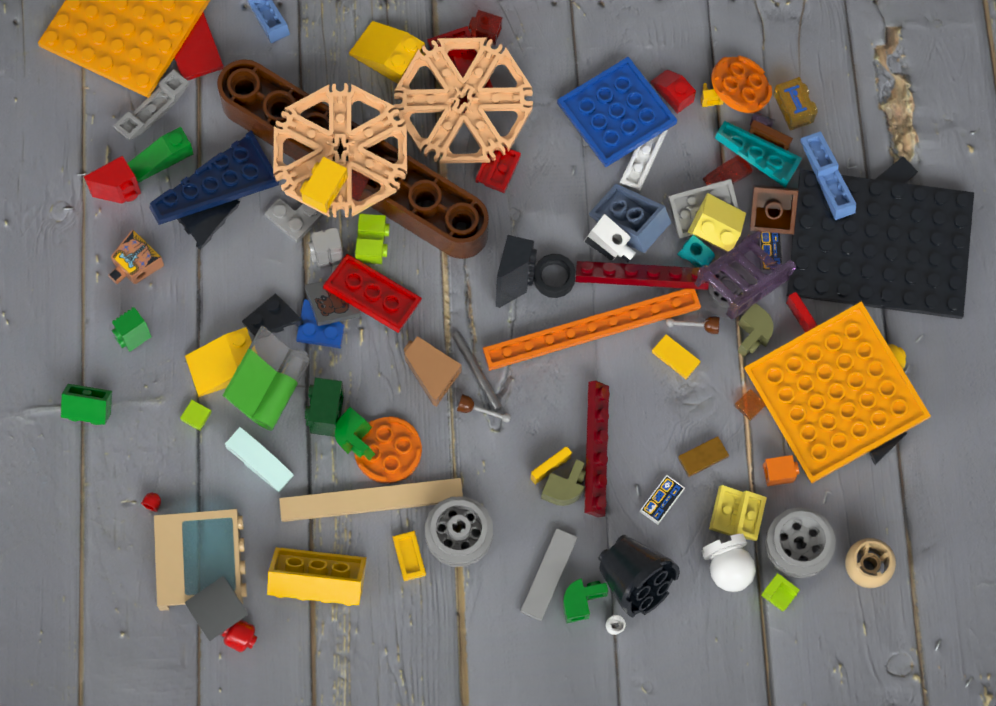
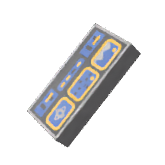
[758,232,784,273]

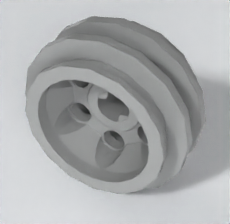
[425,496,493,567]
[765,507,836,579]

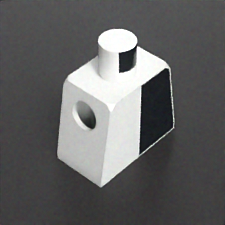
[584,214,636,263]

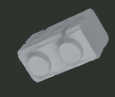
[308,228,343,269]

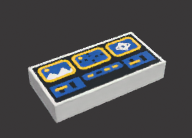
[640,475,685,525]

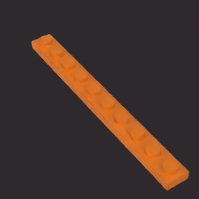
[483,289,701,371]

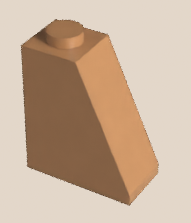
[404,336,462,407]

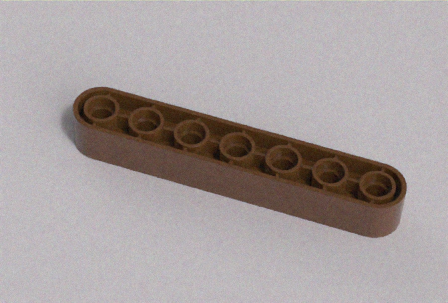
[217,59,489,259]

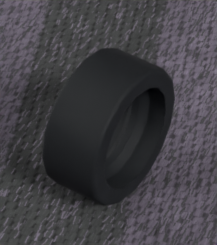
[534,254,576,298]

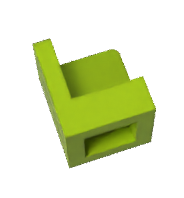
[761,573,800,612]

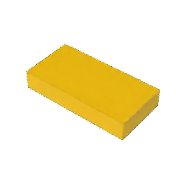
[652,334,701,380]
[530,446,572,485]
[392,531,426,581]

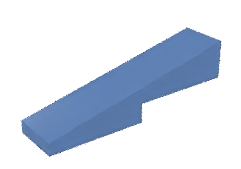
[247,0,290,43]
[800,131,856,220]

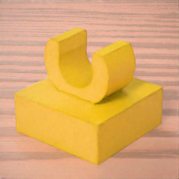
[700,83,723,107]

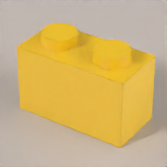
[300,156,348,213]

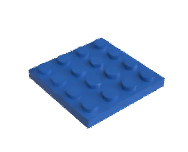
[557,57,677,168]

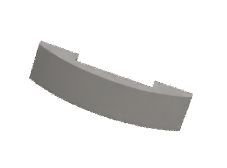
[113,69,189,141]

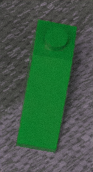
[127,127,194,183]

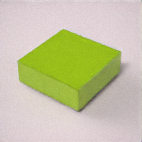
[180,400,212,431]

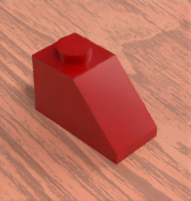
[650,70,696,114]

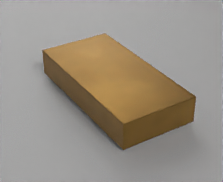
[678,436,729,477]

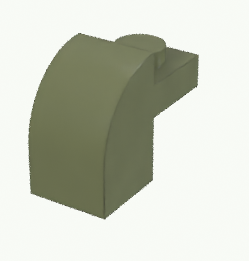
[738,303,773,357]
[541,459,586,506]

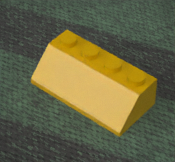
[267,547,367,606]

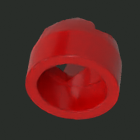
[141,492,161,512]

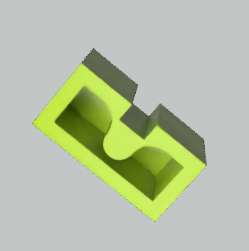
[355,214,390,264]

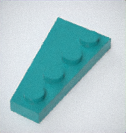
[715,121,802,188]

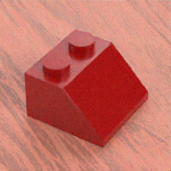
[84,156,141,204]

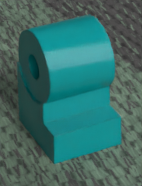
[677,235,715,268]

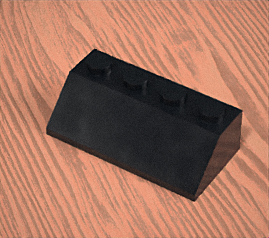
[496,235,537,308]

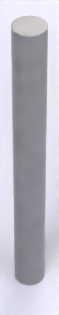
[452,331,502,411]

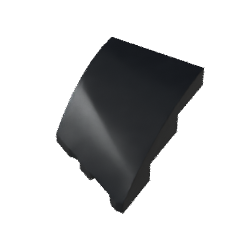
[177,199,240,250]

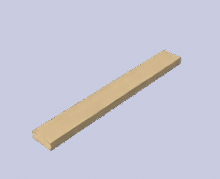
[279,478,463,522]

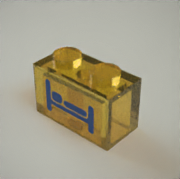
[773,77,818,131]

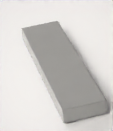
[520,529,578,622]

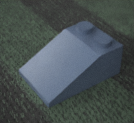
[589,184,671,253]

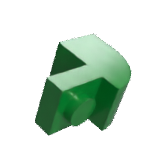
[335,407,375,461]
[563,578,609,624]

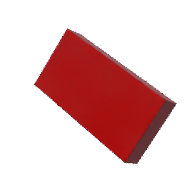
[786,292,818,333]

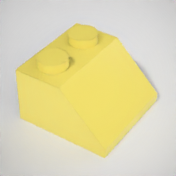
[688,193,746,253]

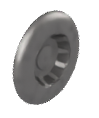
[697,260,759,318]

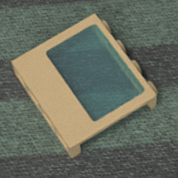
[154,509,247,611]

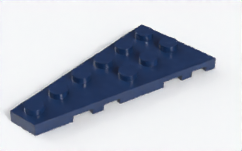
[149,130,279,225]

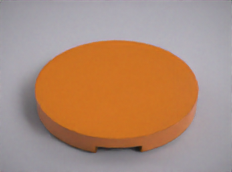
[711,55,772,113]
[354,416,422,484]

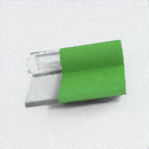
[222,326,310,431]

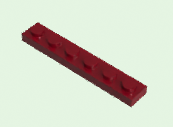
[575,261,709,290]
[584,380,610,518]

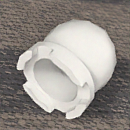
[702,534,756,592]

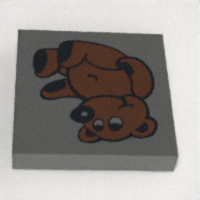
[305,280,361,326]

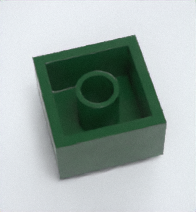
[305,377,344,437]

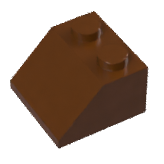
[750,185,798,235]

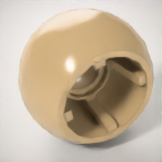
[845,538,896,588]

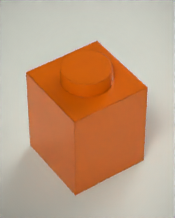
[763,455,799,486]

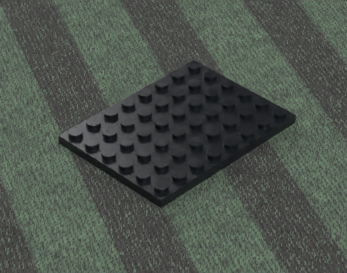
[786,170,974,319]

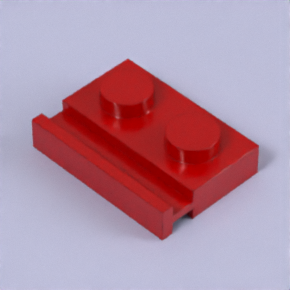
[475,147,521,193]

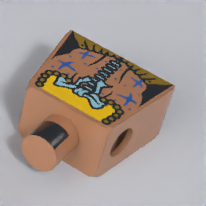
[108,230,164,284]

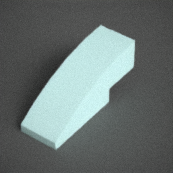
[225,427,294,492]

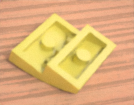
[709,485,767,541]

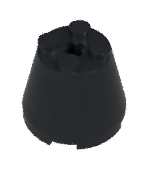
[598,535,680,618]

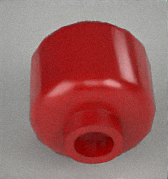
[221,620,257,652]

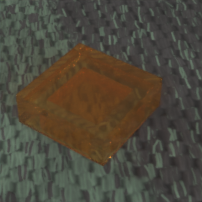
[734,389,766,421]

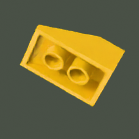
[349,21,425,84]
[185,327,255,397]

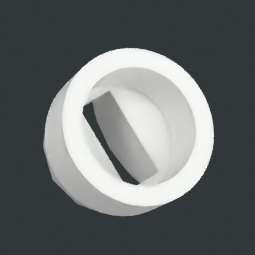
[605,615,626,635]

